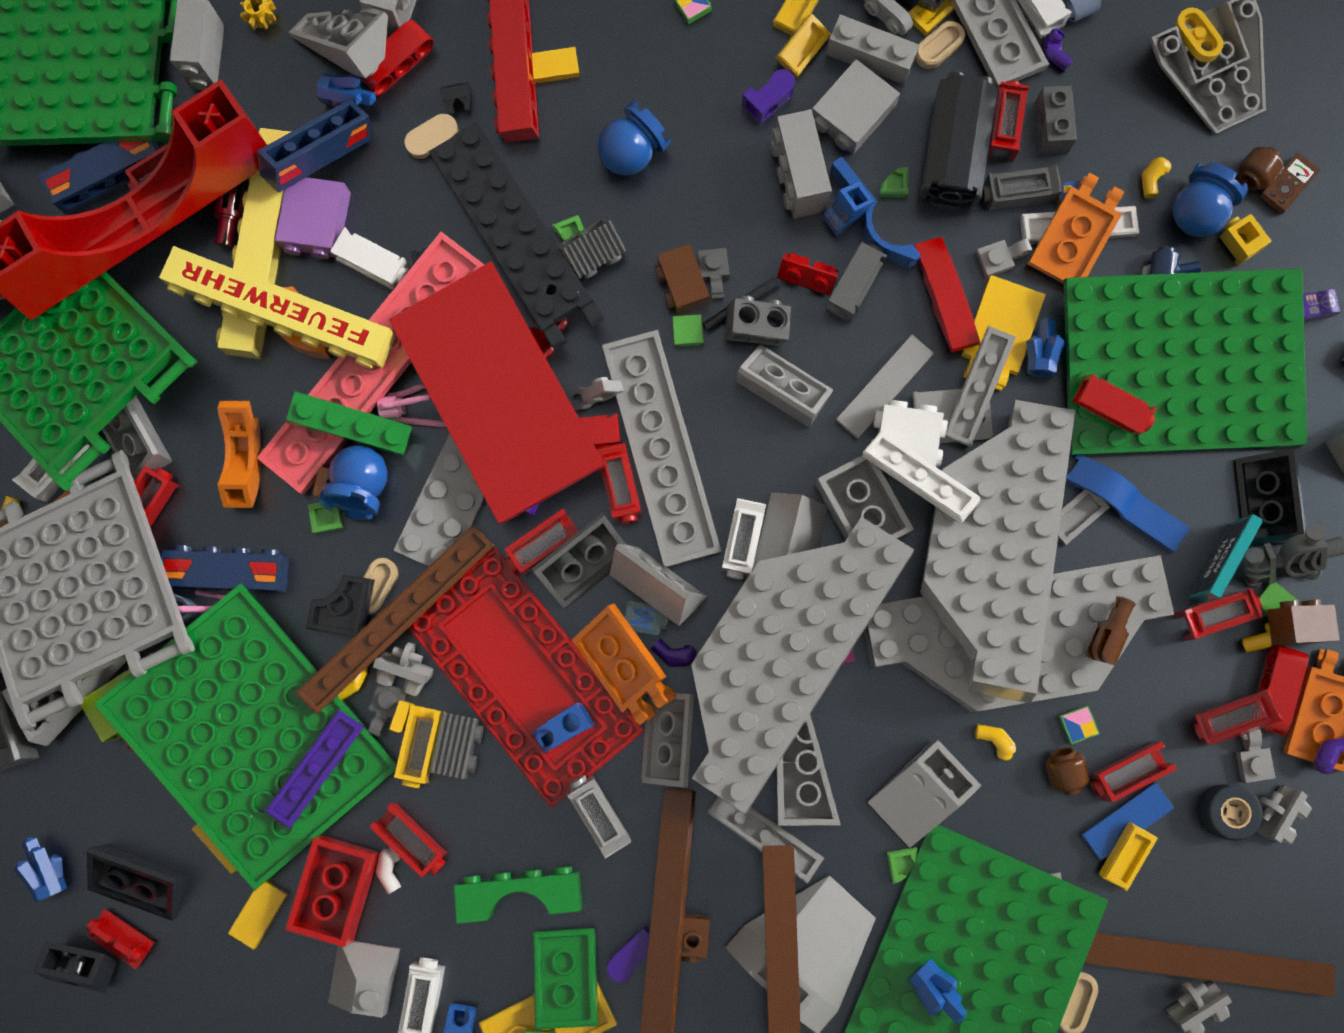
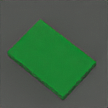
[533,928,599,1030]

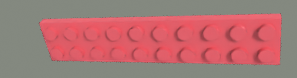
[257,232,484,495]

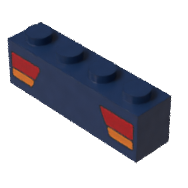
[257,99,370,193]
[39,141,159,214]
[161,545,289,593]

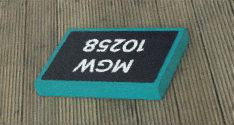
[1189,514,1262,603]

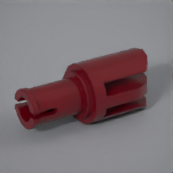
[214,186,248,248]

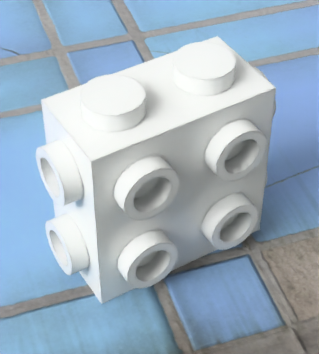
[871,400,948,467]

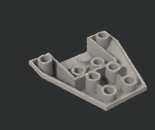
[1149,0,1266,134]
[725,875,876,1033]

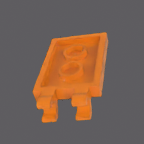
[1027,173,1124,284]
[571,603,676,725]
[1283,649,1344,772]

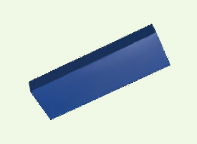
[1080,782,1174,860]

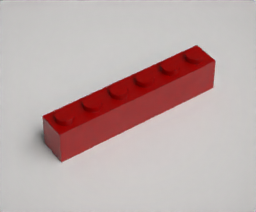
[487,0,539,143]

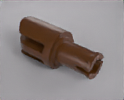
[1086,596,1136,665]

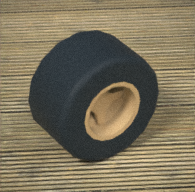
[1199,784,1263,841]

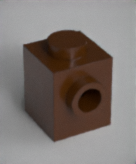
[681,914,710,963]

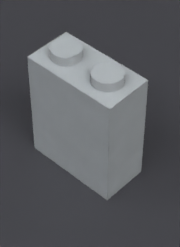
[170,0,224,90]
[812,59,900,155]

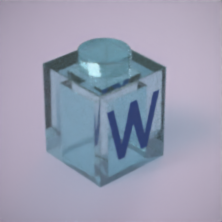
[625,601,668,637]

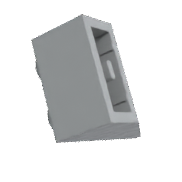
[867,740,981,848]

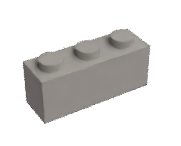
[826,15,919,85]

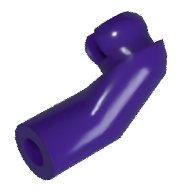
[1044,28,1074,72]
[651,638,697,667]
[1314,737,1344,774]

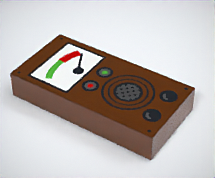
[1259,152,1320,214]

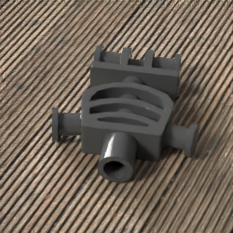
[1244,525,1344,588]

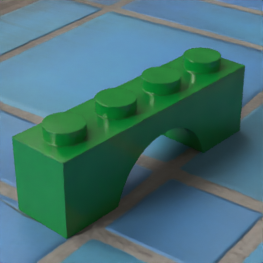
[286,391,412,458]
[454,866,583,924]

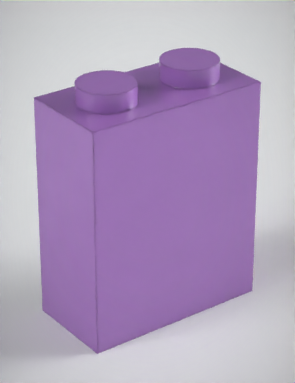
[275,177,351,259]

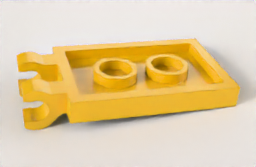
[961,275,1046,391]

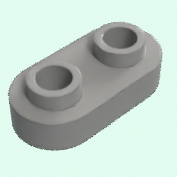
[864,0,913,35]

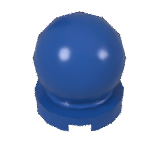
[597,101,671,176]
[1172,162,1248,238]
[318,445,388,520]

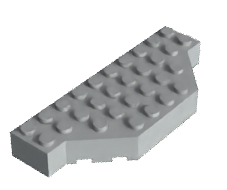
[920,400,1075,703]
[691,517,914,814]
[864,555,1174,712]

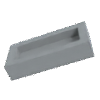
[1058,490,1110,546]

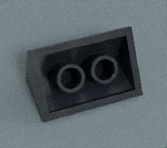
[1235,448,1306,546]
[87,844,191,921]

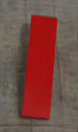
[914,237,980,352]

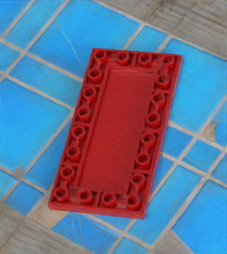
[389,261,605,525]
[408,547,644,809]

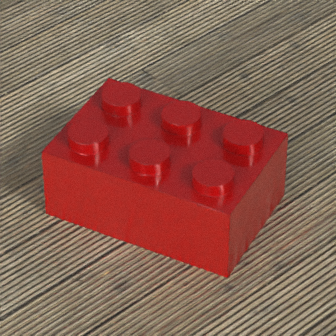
[285,835,380,947]

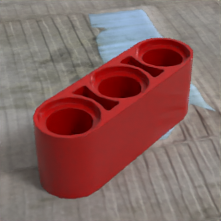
[359,20,434,96]
[1250,645,1308,736]

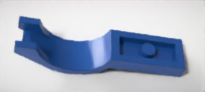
[830,156,921,269]
[1066,454,1191,553]

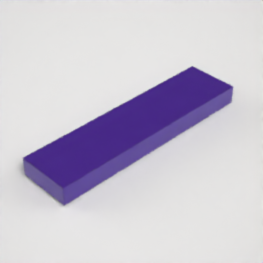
[264,709,365,829]

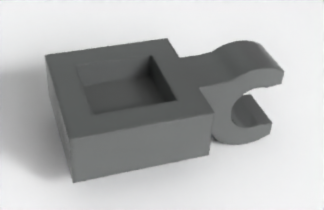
[698,248,730,300]
[368,683,408,737]

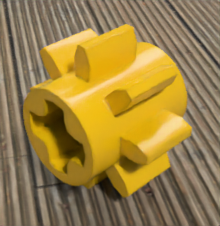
[240,0,276,30]

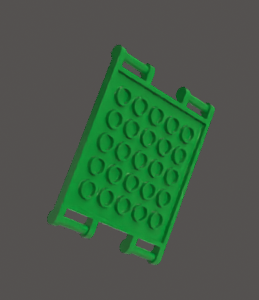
[0,0,177,146]
[0,272,198,491]

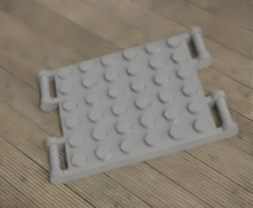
[0,450,194,731]

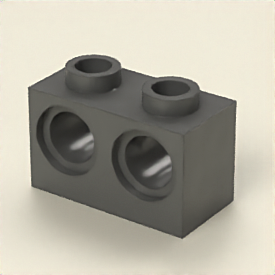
[725,296,791,347]

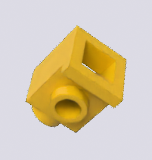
[1219,214,1272,266]

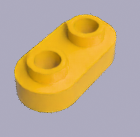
[1175,8,1223,62]

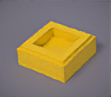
[389,700,415,733]

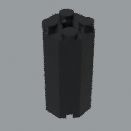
[920,71,998,209]

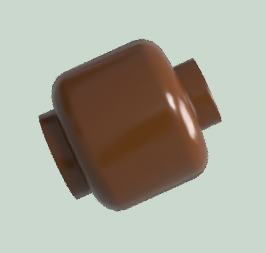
[1238,147,1284,190]
[1045,747,1090,796]

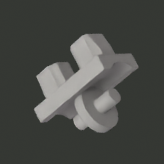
[373,642,435,696]
[1256,784,1312,845]
[1166,981,1232,1033]

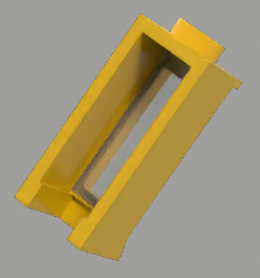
[394,705,444,788]

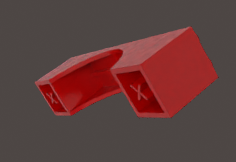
[0,79,268,320]

